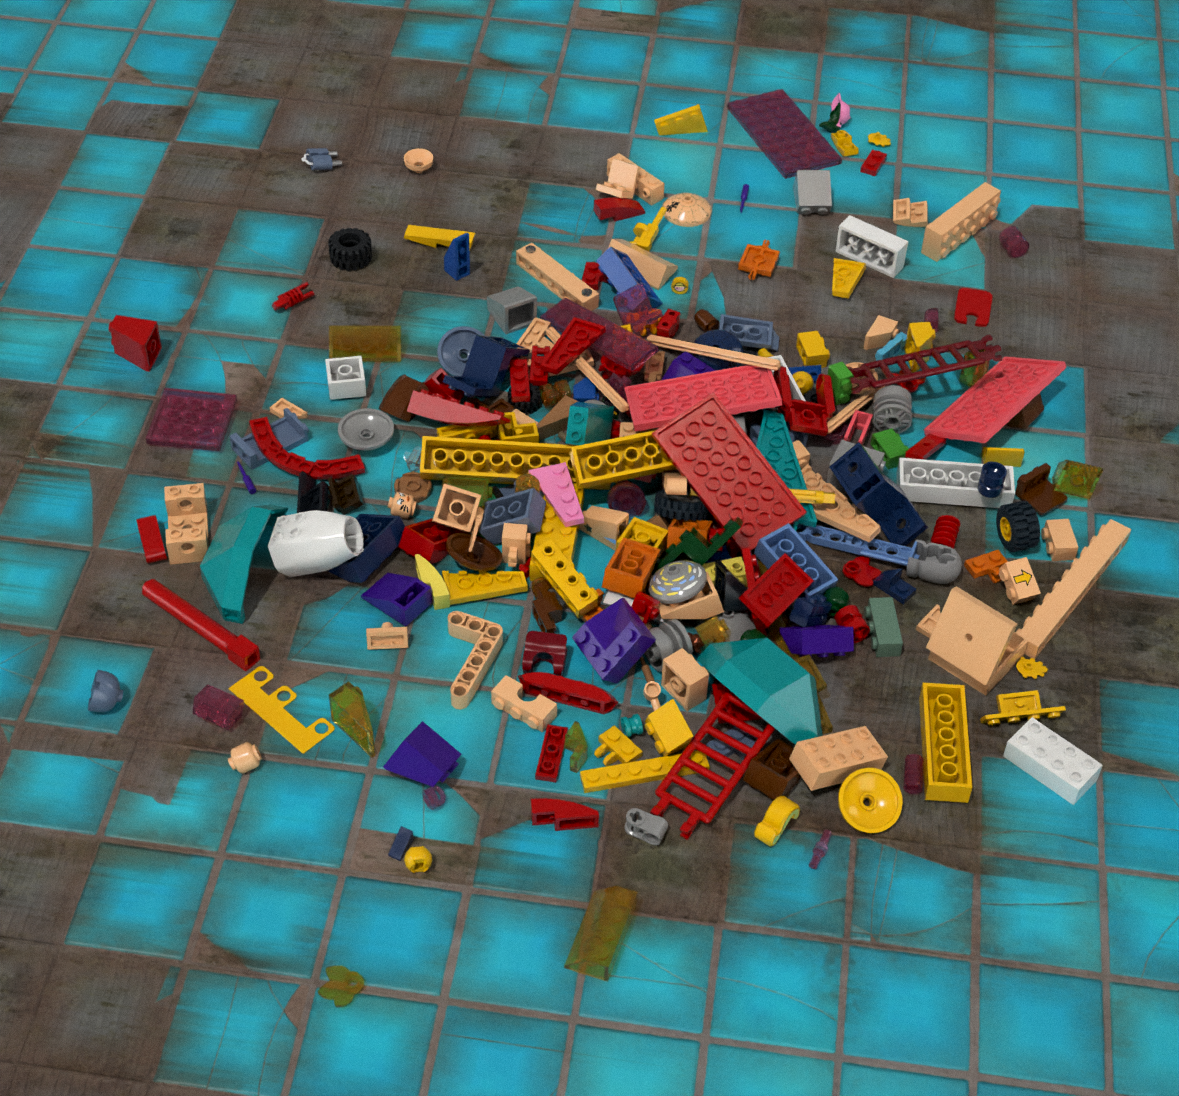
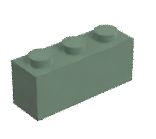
[864,597,903,657]

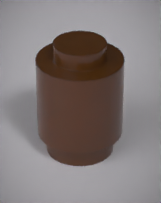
[694,309,719,332]

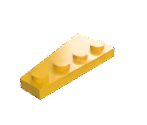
[442,571,528,605]

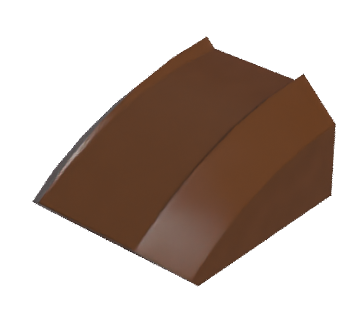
[379,374,430,422]

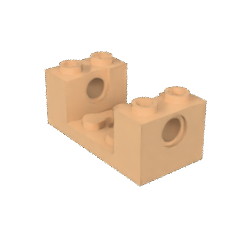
[164,483,209,565]

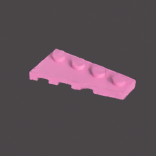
[528,462,584,527]

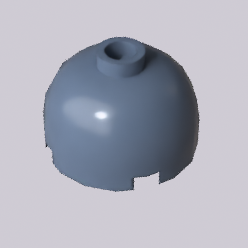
[88,670,124,712]

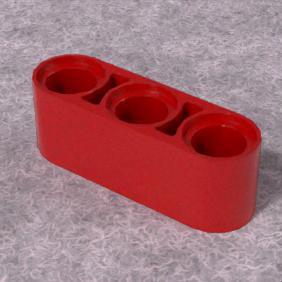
[136,515,167,564]

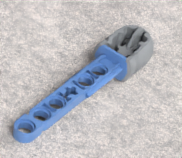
[797,524,962,584]

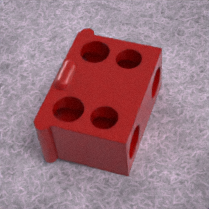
[656,309,681,339]

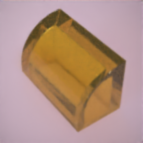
[959,349,990,387]

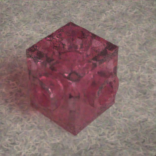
[607,373,633,401]

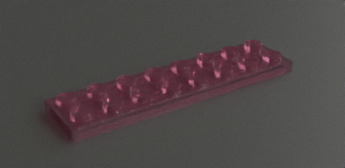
[540,298,659,372]

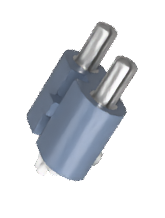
[301,148,342,171]

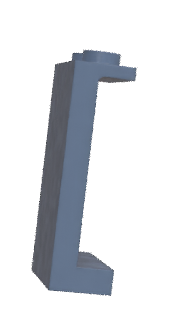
[230,408,309,470]

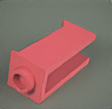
[843,410,873,446]

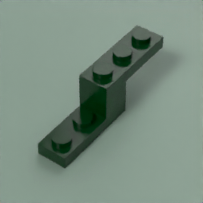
[652,517,743,575]

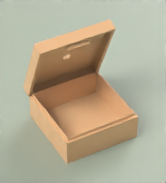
[926,586,1028,696]

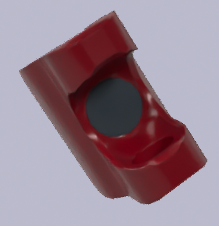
[522,631,567,676]

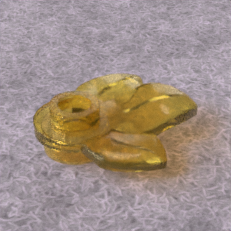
[318,966,364,1007]

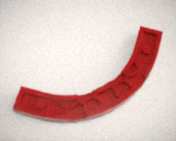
[249,417,365,479]

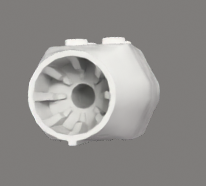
[268,510,364,577]

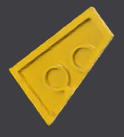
[654,104,708,136]
[832,258,866,299]

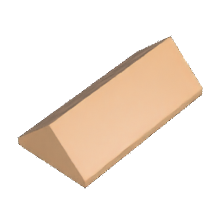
[608,239,678,291]

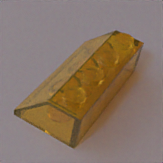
[329,326,402,362]
[564,886,638,982]

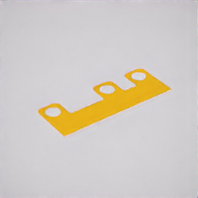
[228,666,335,754]

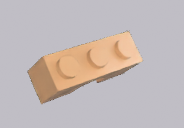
[491,675,557,733]

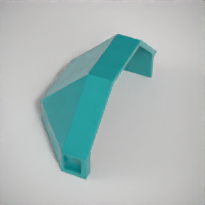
[200,504,288,624]
[697,638,823,745]

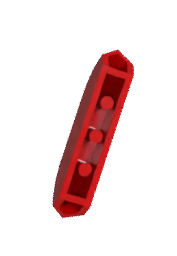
[518,672,619,715]

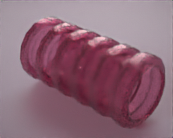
[903,754,924,794]

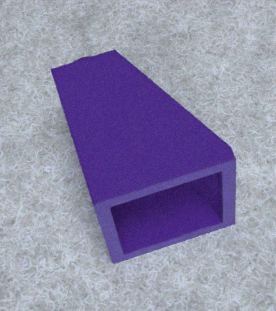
[383,721,462,787]

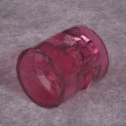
[999,226,1029,258]

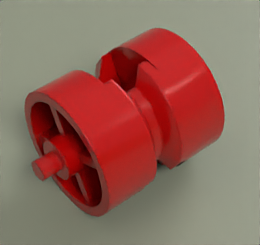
[834,605,870,643]

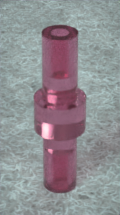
[809,830,832,869]

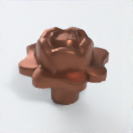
[688,632,704,654]

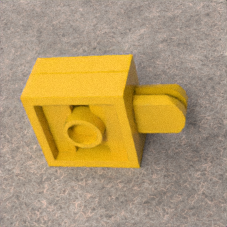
[616,517,668,557]

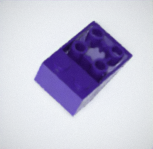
[361,573,432,627]

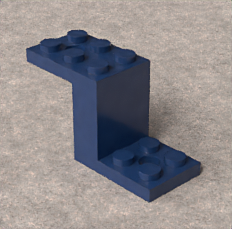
[443,335,530,398]
[829,442,928,546]

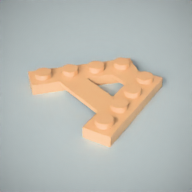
[508,317,594,377]

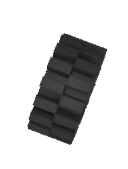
[508,383,540,415]

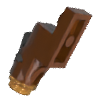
[531,577,566,633]

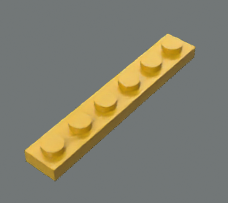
[580,751,710,793]

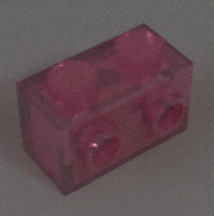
[192,684,244,730]

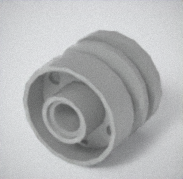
[873,385,912,434]
[644,619,693,671]

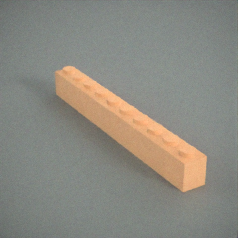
[1016,519,1132,659]

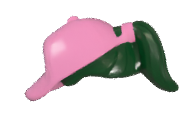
[819,93,850,132]

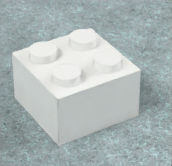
[325,356,366,400]

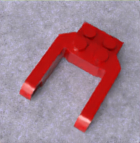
[773,366,835,436]

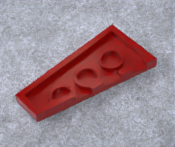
[540,317,606,375]

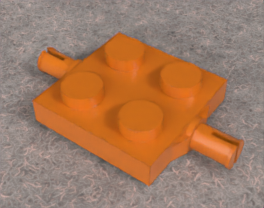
[738,239,780,280]

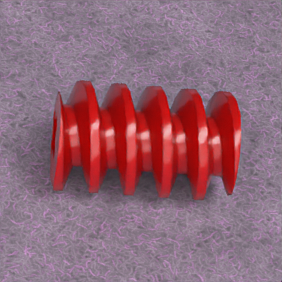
[930,515,961,549]

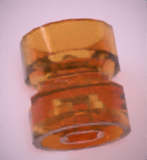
[539,380,572,408]

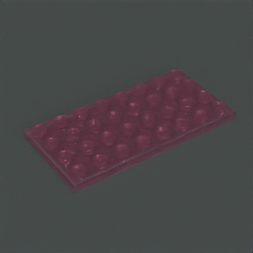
[727,89,842,179]

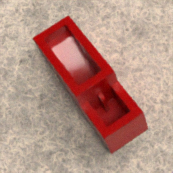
[594,197,645,222]
[531,798,599,831]

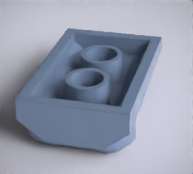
[719,314,779,351]

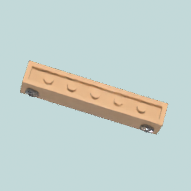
[516,243,599,316]

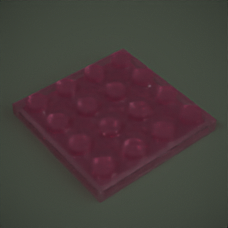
[146,388,237,451]

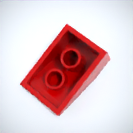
[398,518,466,564]

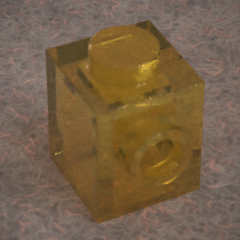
[695,616,729,647]

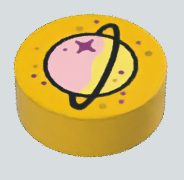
[671,277,689,294]

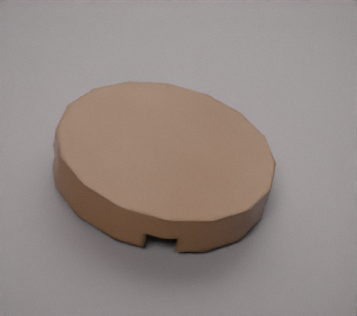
[394,472,432,503]

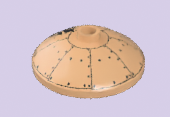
[662,193,712,227]

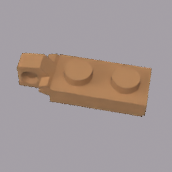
[644,350,665,383]

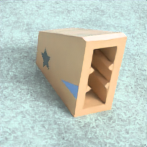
[579,506,629,551]

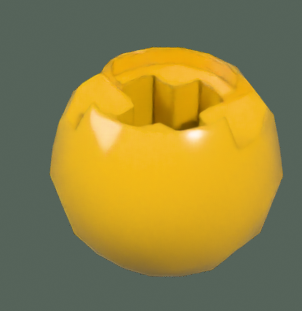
[404,846,432,873]

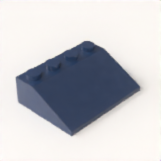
[327,514,405,583]

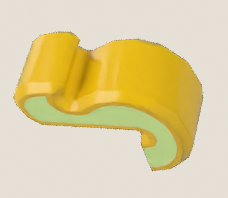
[754,795,800,847]

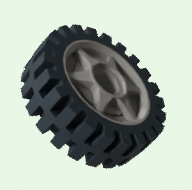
[654,490,711,521]

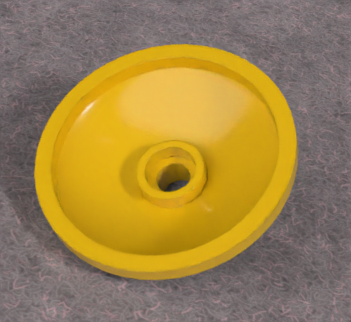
[838,768,903,833]

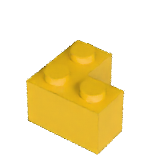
[497,412,539,443]

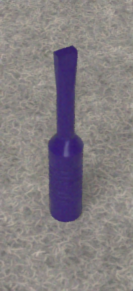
[740,184,749,213]
[237,461,256,494]

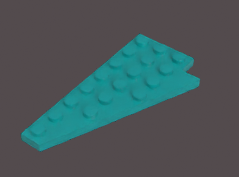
[756,410,817,531]

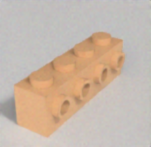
[607,153,664,206]

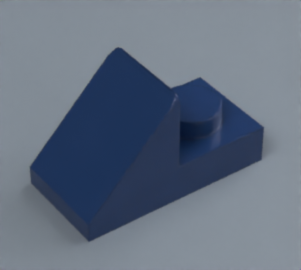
[873,568,916,605]

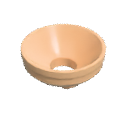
[404,148,433,173]

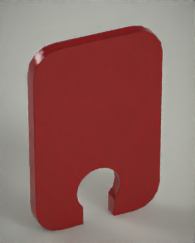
[954,288,993,327]

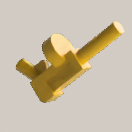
[628,207,667,252]

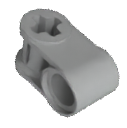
[624,808,668,845]

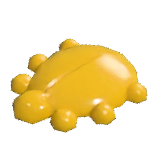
[868,132,891,147]
[1016,657,1048,679]

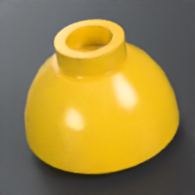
[792,371,814,396]

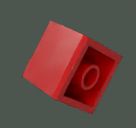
[109,315,162,372]

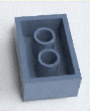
[479,488,546,544]

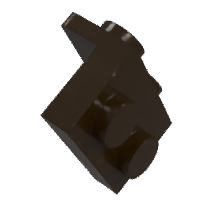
[328,474,364,515]

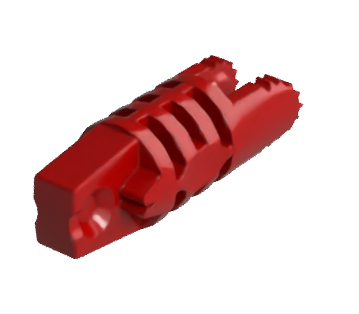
[271,282,315,311]

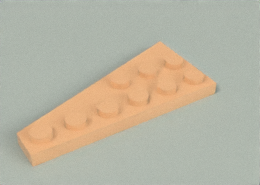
[801,464,880,542]

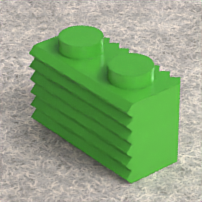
[828,362,854,405]
[870,428,909,469]

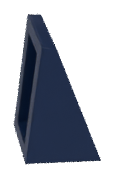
[388,826,414,861]

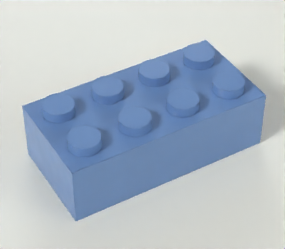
[754,523,838,598]

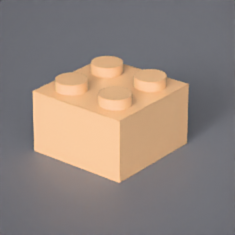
[432,484,481,533]
[661,648,709,711]

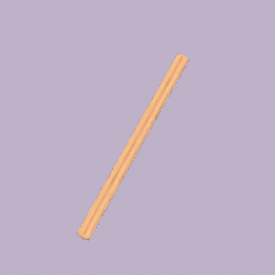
[545,326,629,413]
[646,335,781,371]

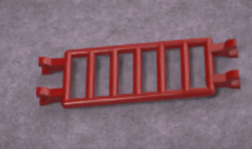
[650,692,775,840]

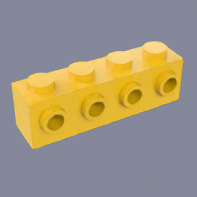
[531,539,599,619]

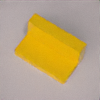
[982,447,1025,467]

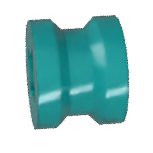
[620,714,643,738]

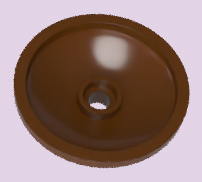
[446,533,503,571]

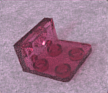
[613,284,663,332]

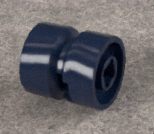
[977,461,1007,498]

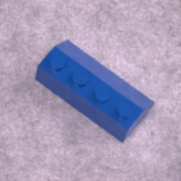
[596,247,663,312]

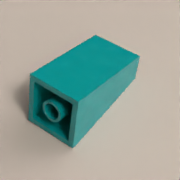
[565,402,614,445]

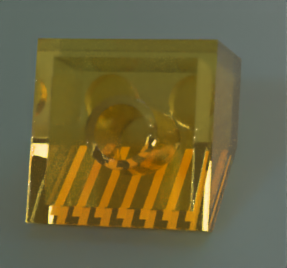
[1052,459,1103,499]

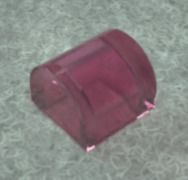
[924,308,938,333]

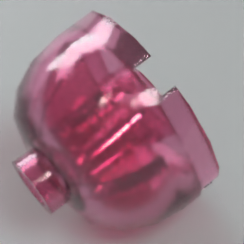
[607,481,646,520]

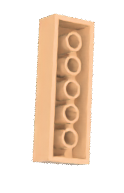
[921,182,1001,262]

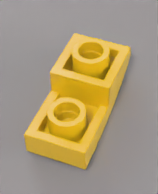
[831,130,859,157]

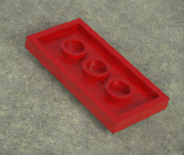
[742,548,770,636]
[739,553,814,627]

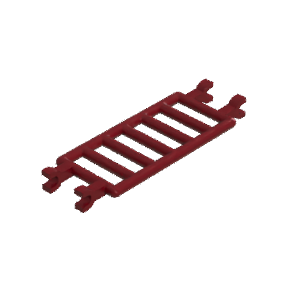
[848,334,1002,394]

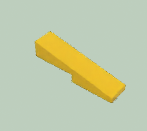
[404,225,475,250]

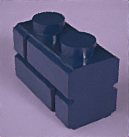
[789,594,832,627]

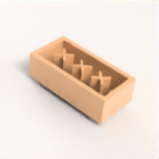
[789,726,888,791]

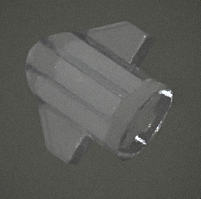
[404,446,422,472]

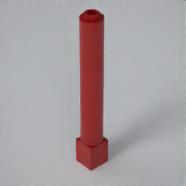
[142,579,260,671]

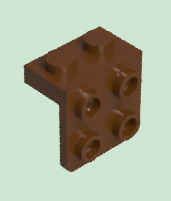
[1015,463,1068,515]

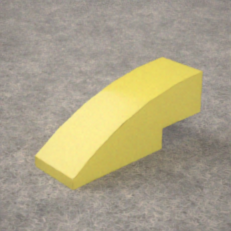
[415,554,450,610]

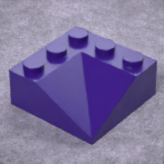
[572,598,656,684]

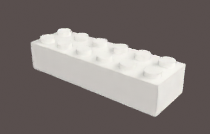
[896,458,1015,508]

